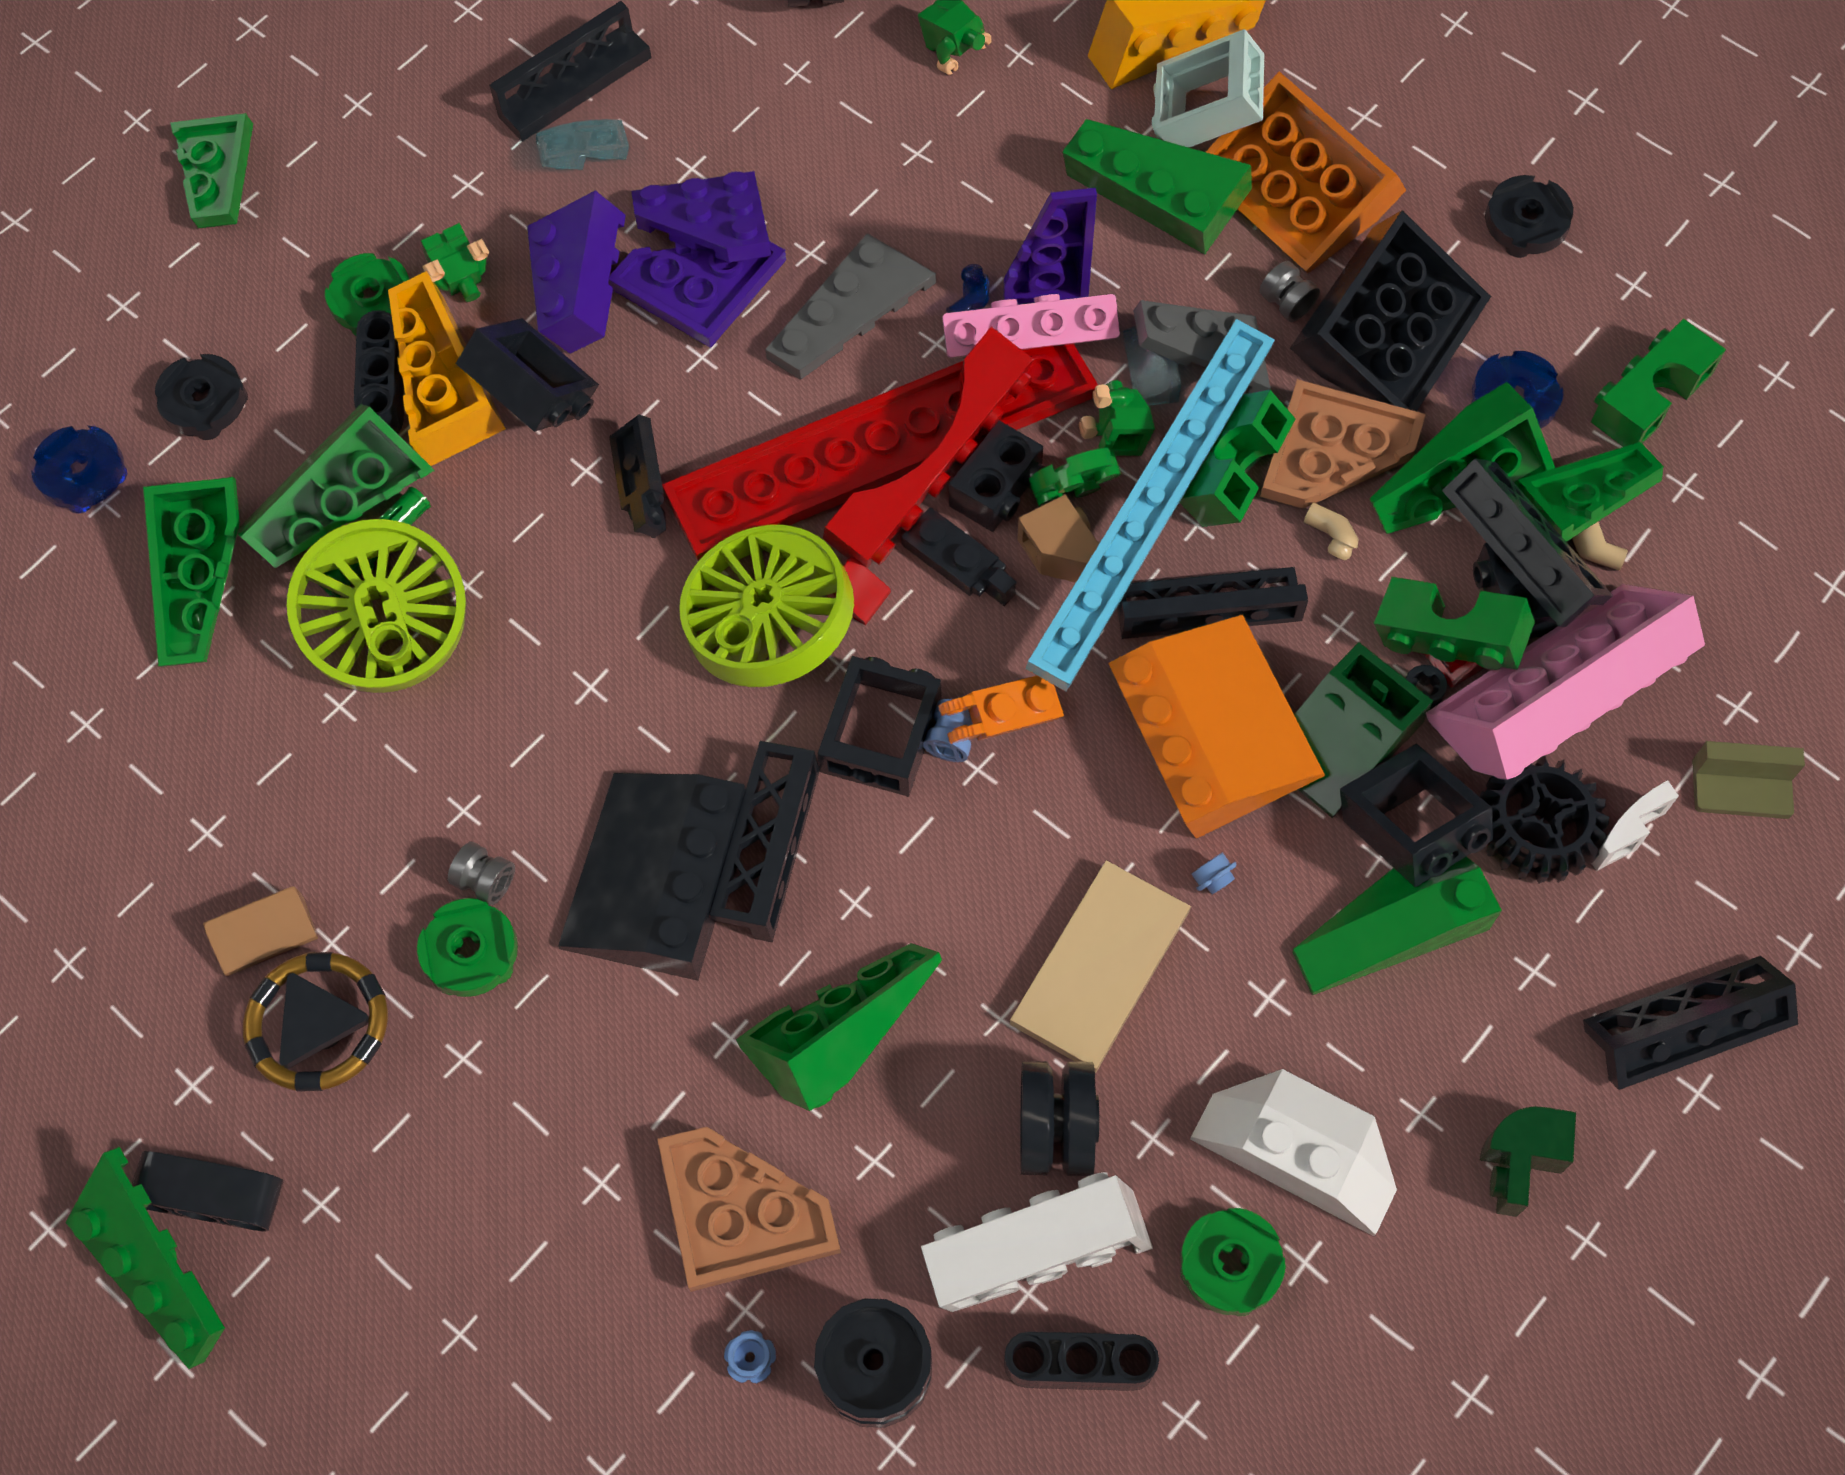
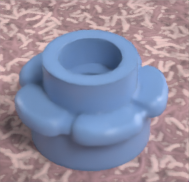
[1191,852,1237,895]
[724,1330,776,1383]

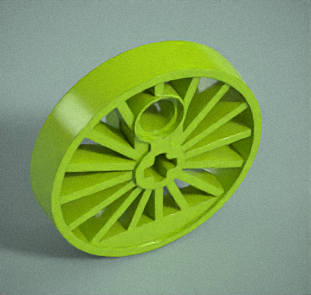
[287,519,466,693]
[680,525,854,687]

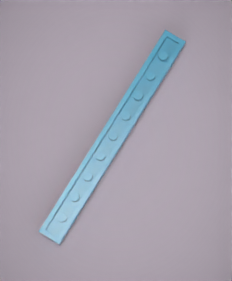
[1025,319,1275,691]

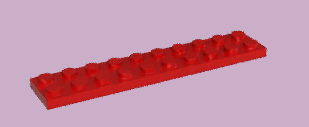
[662,344,1098,561]

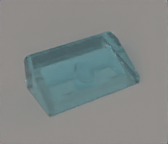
[1123,325,1181,406]

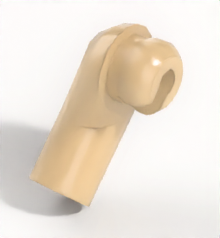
[1304,502,1359,560]
[1572,521,1628,571]

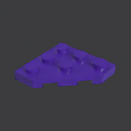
[631,171,771,263]
[608,241,786,348]

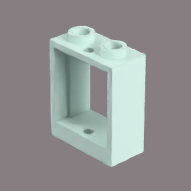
[1152,29,1264,147]

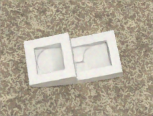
[1591,780,1679,871]

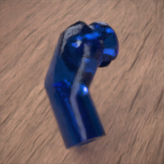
[946,264,990,313]

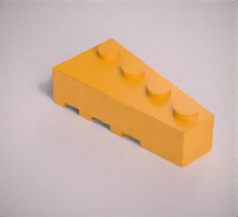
[1088,0,1266,90]
[388,271,506,466]

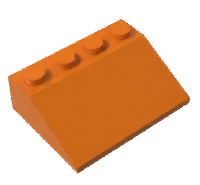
[1206,71,1406,274]
[1108,615,1325,839]

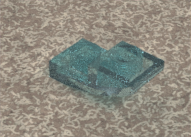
[535,119,629,170]

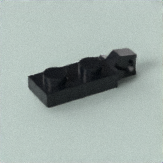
[609,414,666,538]
[901,507,1017,606]

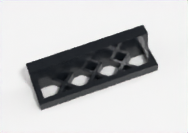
[489,1,652,142]
[1442,459,1613,627]
[1117,567,1308,639]
[710,741,820,943]
[1583,956,1799,1090]

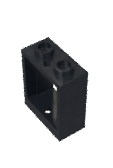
[455,318,599,432]
[817,656,942,797]
[1340,743,1493,887]

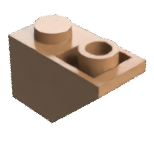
[1018,495,1101,583]

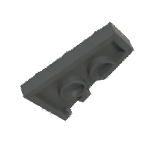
[1133,300,1271,393]

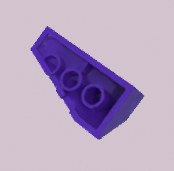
[1003,188,1097,305]

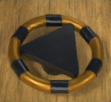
[243,952,388,1092]

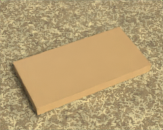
[1010,860,1191,1073]

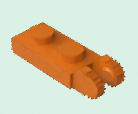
[938,675,1064,744]

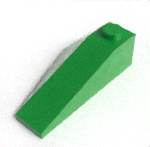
[1369,382,1555,534]
[143,477,240,667]
[1292,853,1502,995]
[736,943,942,1111]

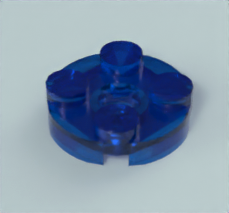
[1471,351,1564,429]
[31,425,128,514]

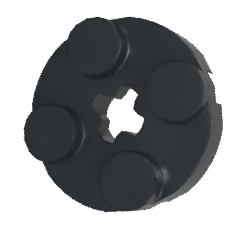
[1485,175,1574,258]
[155,354,248,440]

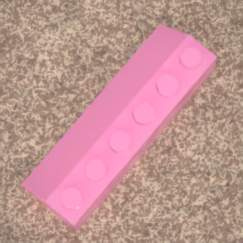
[1426,584,1705,780]

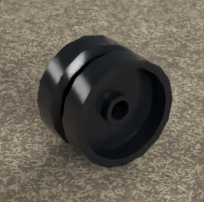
[1020,1061,1099,1176]
[814,1298,932,1428]

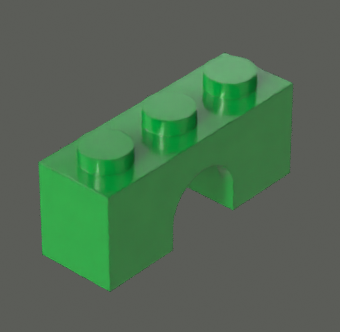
[1591,318,1726,447]
[1179,390,1296,527]
[1374,577,1535,670]

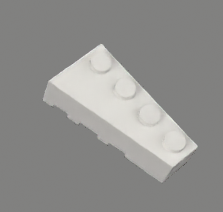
[921,1172,1153,1312]

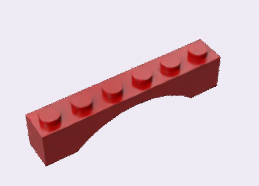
[823,326,1033,568]

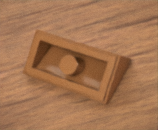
[203,886,318,977]

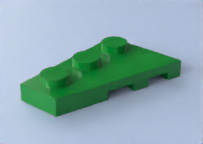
[170,113,253,228]
[1518,442,1664,542]

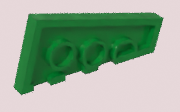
[65,1147,225,1369]

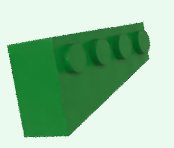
[1062,119,1252,255]
[237,404,435,568]

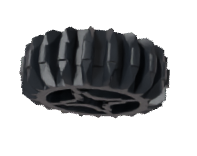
[1479,755,1610,884]

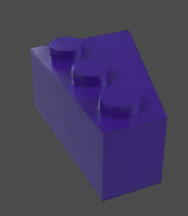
[527,190,626,354]

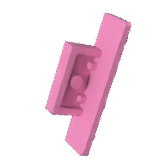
[943,294,1120,358]

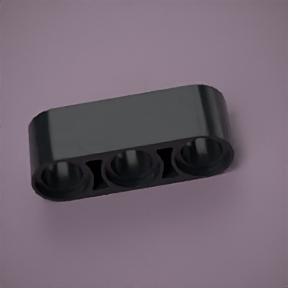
[354,310,404,434]
[132,1151,284,1232]
[1004,1332,1159,1391]

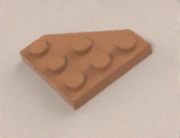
[1260,379,1426,509]
[657,1127,841,1292]

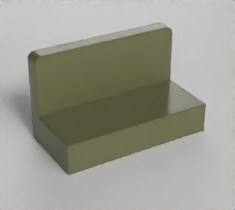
[1692,741,1805,819]

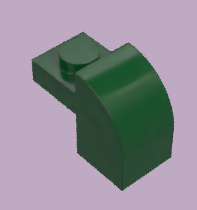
[1479,1106,1576,1217]

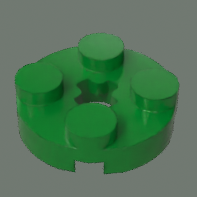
[325,253,409,336]
[1029,448,1121,507]
[417,898,518,997]
[1180,1208,1286,1316]

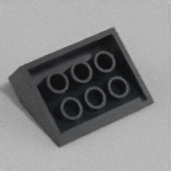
[1290,210,1492,412]
[558,773,746,981]

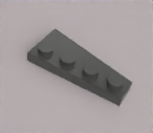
[765,233,936,380]

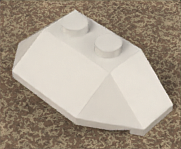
[1190,1069,1397,1236]

